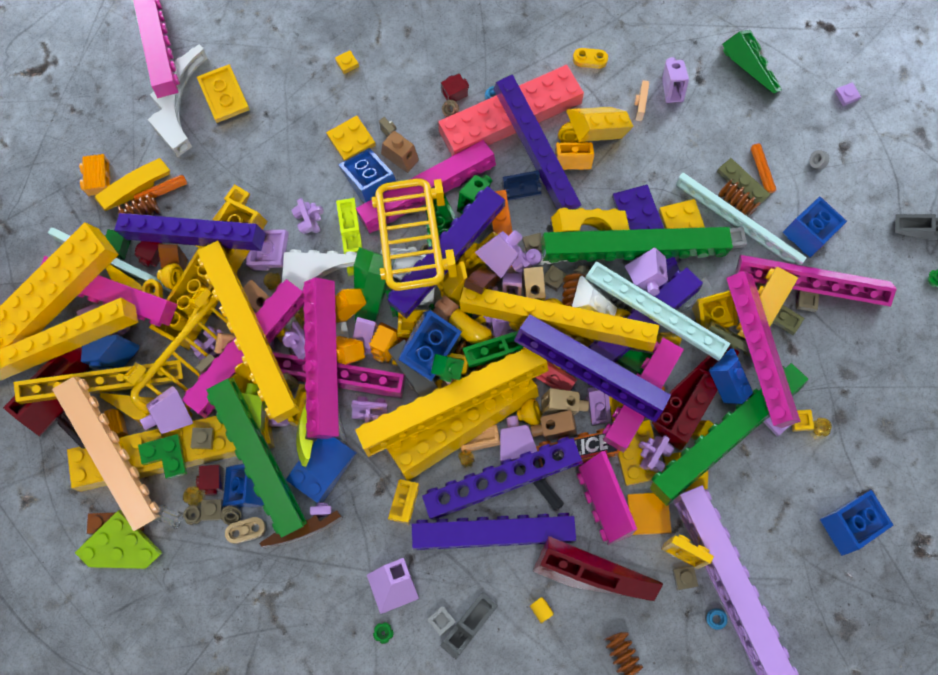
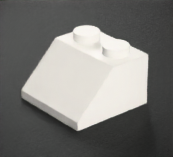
[572,276,617,316]

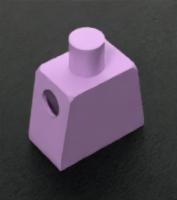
[662,57,689,103]
[475,230,523,278]
[625,248,668,296]
[140,386,193,434]
[500,416,537,464]

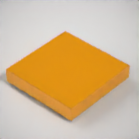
[627,493,672,535]

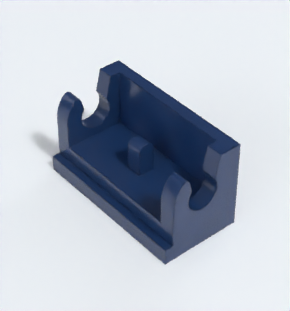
[502,170,542,201]

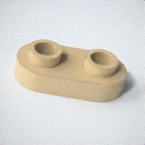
[225,517,266,544]

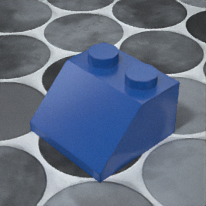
[81,335,140,370]
[709,348,753,404]
[223,464,264,508]

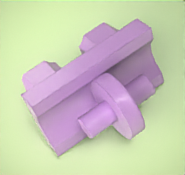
[292,198,324,234]
[512,249,542,274]
[282,322,305,359]
[190,326,223,361]
[351,396,388,423]
[639,436,674,473]

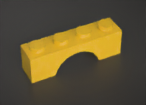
[551,208,629,232]

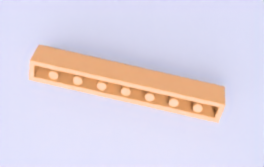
[52,377,161,531]

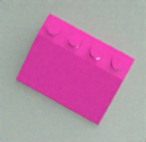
[576,451,637,545]

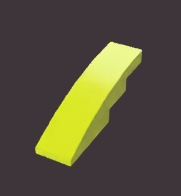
[336,198,363,276]

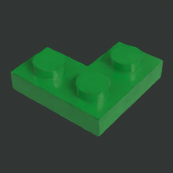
[138,434,187,479]

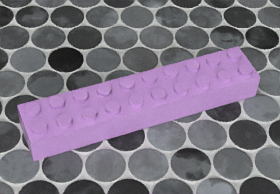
[673,485,799,675]

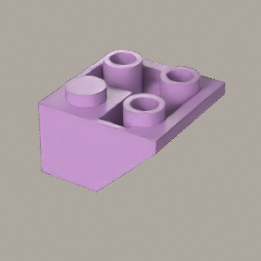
[367,558,419,614]

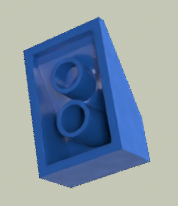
[338,148,396,203]
[783,196,847,258]
[398,310,462,381]
[286,437,357,503]
[820,490,894,556]

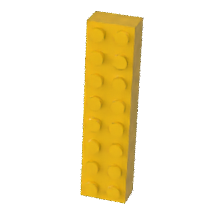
[149,198,268,350]
[0,222,119,349]
[387,379,539,481]

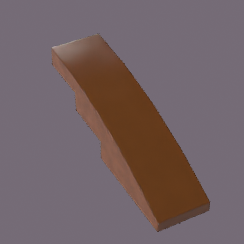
[464,264,501,294]
[259,510,343,549]

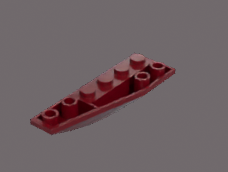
[652,346,740,450]
[3,347,90,437]
[533,536,663,601]

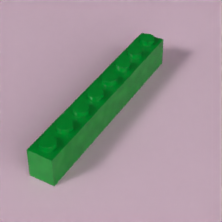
[206,378,307,538]

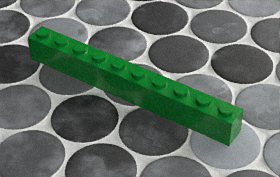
[541,227,733,263]
[650,363,809,506]

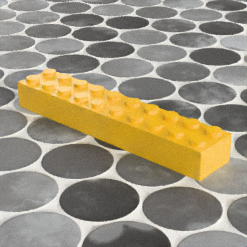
[67,413,275,492]

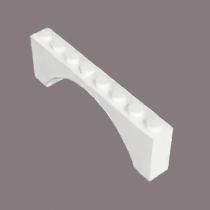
[282,249,435,305]

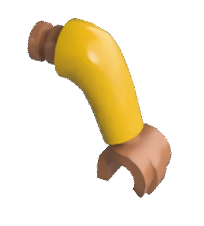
[433,295,495,344]

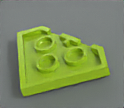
[75,509,162,569]

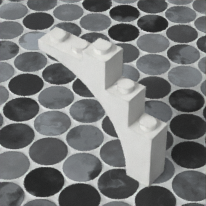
[148,44,208,157]

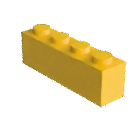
[736,266,798,339]

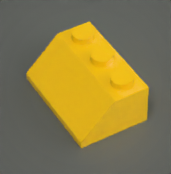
[566,107,634,142]

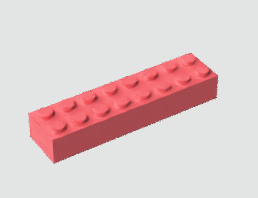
[438,65,584,156]

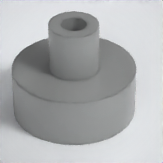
[809,150,829,169]

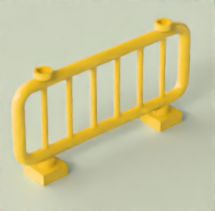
[372,179,457,291]
[122,287,229,417]

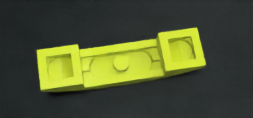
[296,404,313,467]

